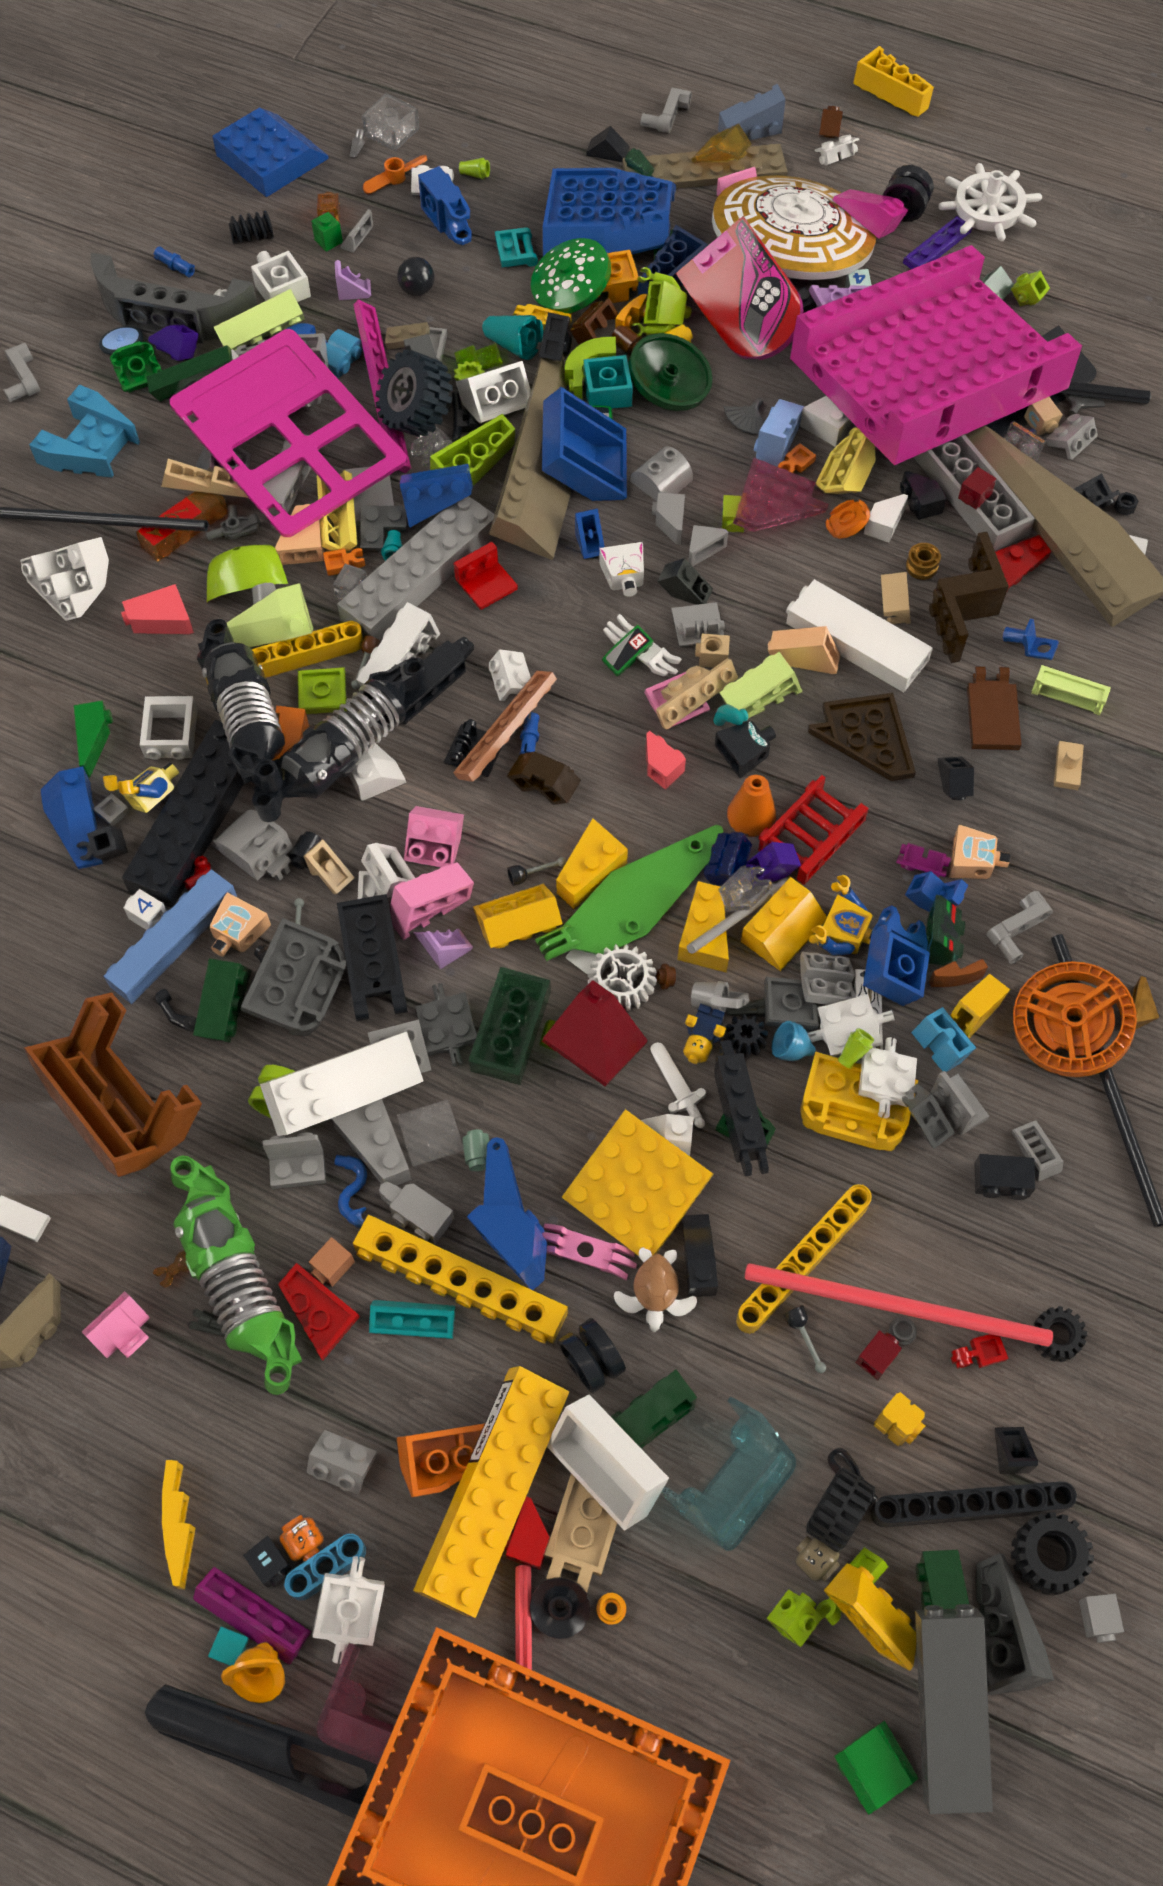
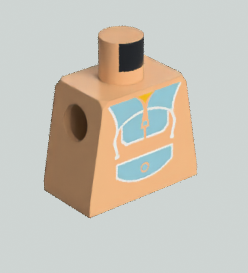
[949,825,1010,879]
[210,892,271,957]

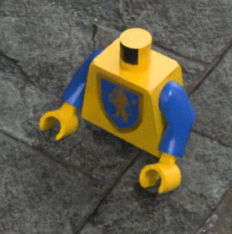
[809,875,873,956]

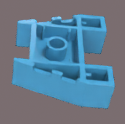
[29,385,140,478]

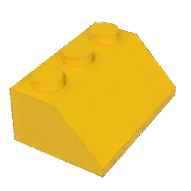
[741,877,827,972]
[473,883,563,948]
[824,1563,917,1671]

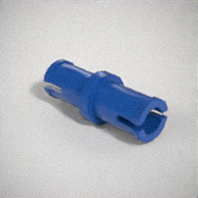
[153,246,195,278]
[519,712,540,755]

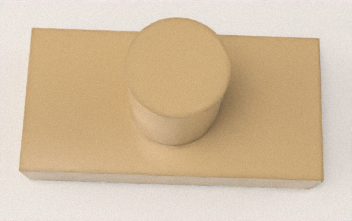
[1054,741,1084,790]

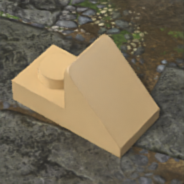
[304,840,355,894]

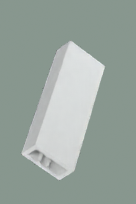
[786,579,933,693]

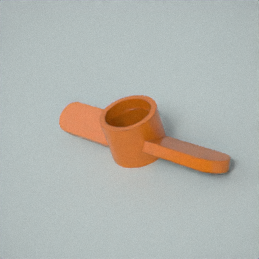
[363,155,428,195]

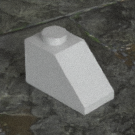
[652,492,685,545]

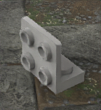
[931,1071,989,1135]
[263,1132,326,1189]

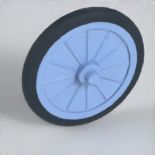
[99,326,143,355]

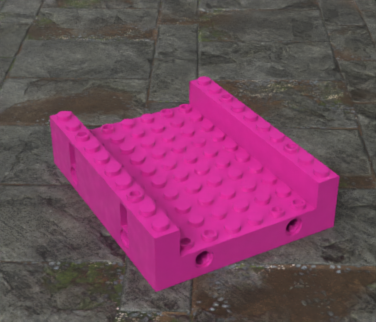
[790,245,1082,465]

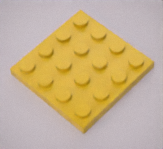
[562,1109,714,1256]

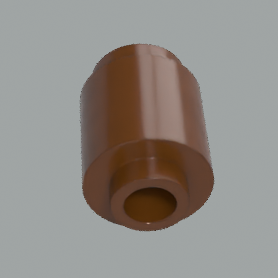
[612,325,642,356]

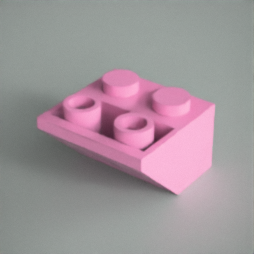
[404,806,464,867]

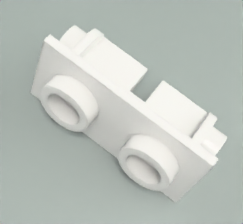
[815,134,859,165]

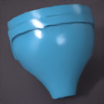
[771,1021,816,1061]

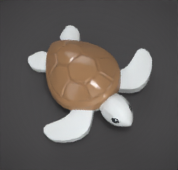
[614,1248,697,1332]

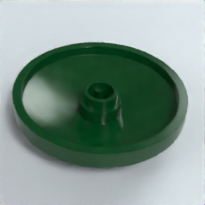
[628,333,713,411]

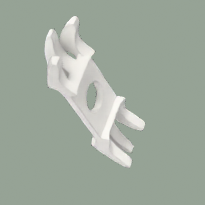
[603,614,682,676]

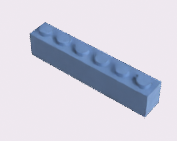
[104,869,237,1004]

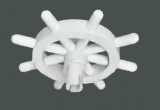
[938,163,1042,241]

